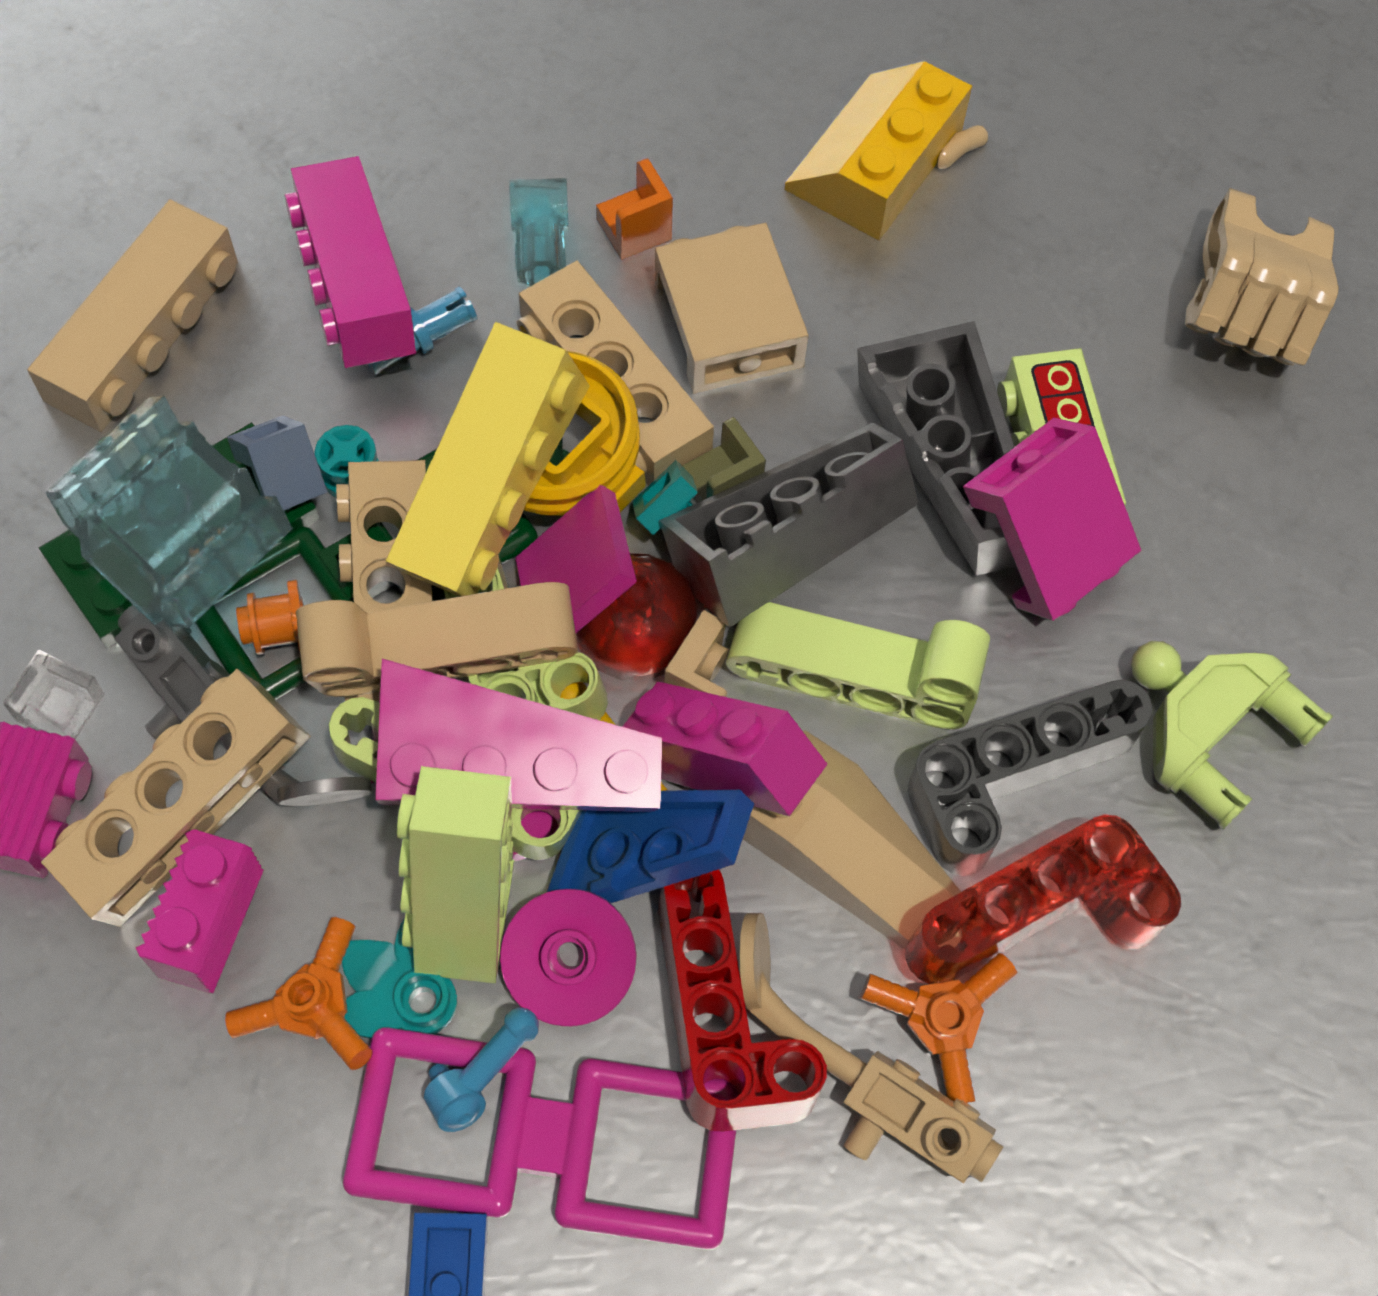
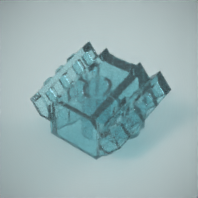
[45,395,293,628]

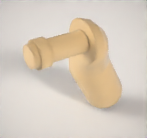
[937,125,988,169]

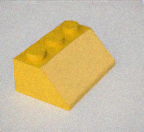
[784,61,972,241]

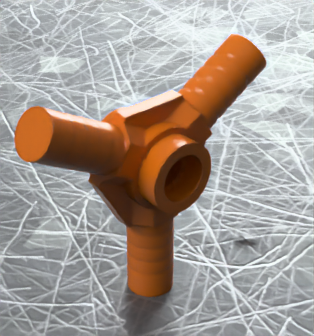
[225,917,372,1070]
[860,953,1017,1103]

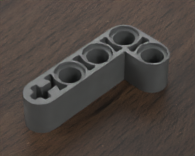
[908,680,1153,876]

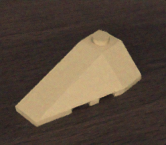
[743,730,988,981]

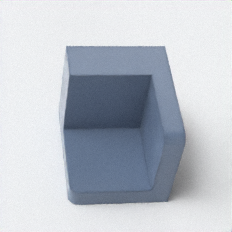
[227,415,327,514]

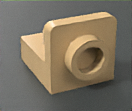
[664,610,729,697]

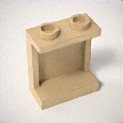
[655,222,809,394]

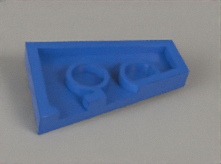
[547,790,754,903]

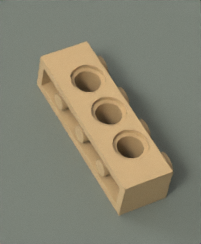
[517,260,714,486]
[336,460,432,703]
[41,669,311,927]

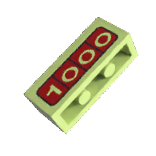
[997,348,1126,505]

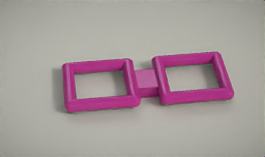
[343,1027,739,1250]

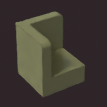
[682,417,766,503]

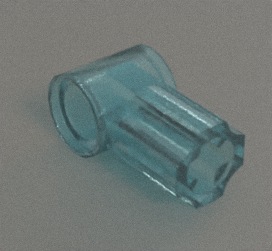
[509,178,569,286]

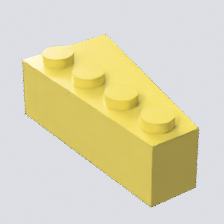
[386,321,590,597]

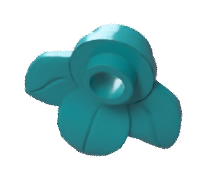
[342,918,458,1039]

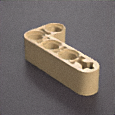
[296,582,578,697]

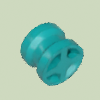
[314,425,379,498]

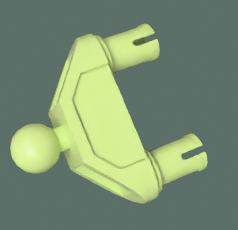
[1131,641,1333,830]

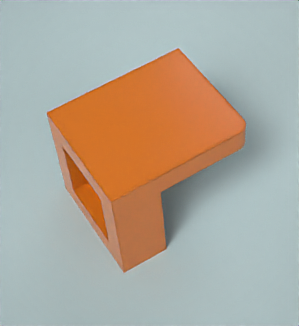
[596,158,673,260]

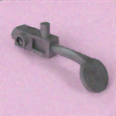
[114,601,372,806]

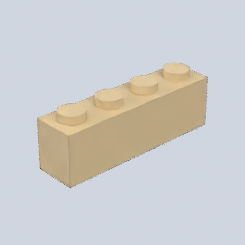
[27,199,238,433]

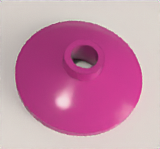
[500,889,637,1027]

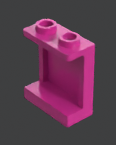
[963,418,1142,621]

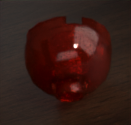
[576,553,697,681]

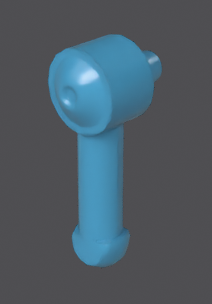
[424,1007,539,1132]

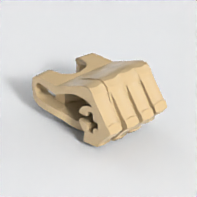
[1185,188,1339,366]

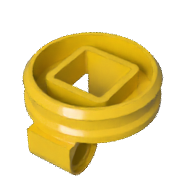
[524,351,646,515]

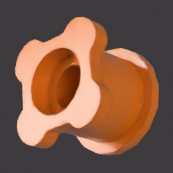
[236,580,304,655]

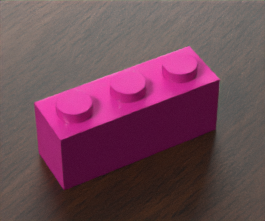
[622,681,827,817]

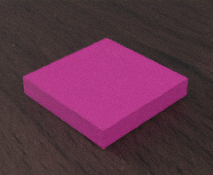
[516,484,637,633]

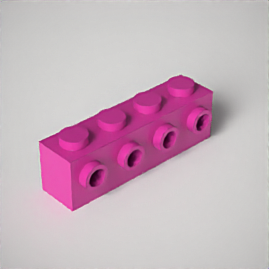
[284,156,416,368]

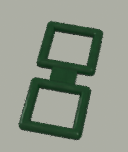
[183,448,538,700]

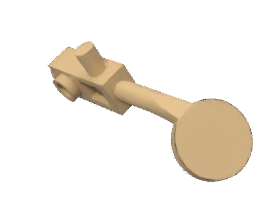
[740,913,1004,1184]

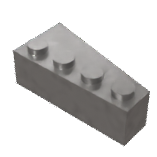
[857,321,1017,576]
[659,423,919,628]

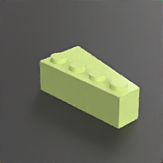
[397,766,514,984]

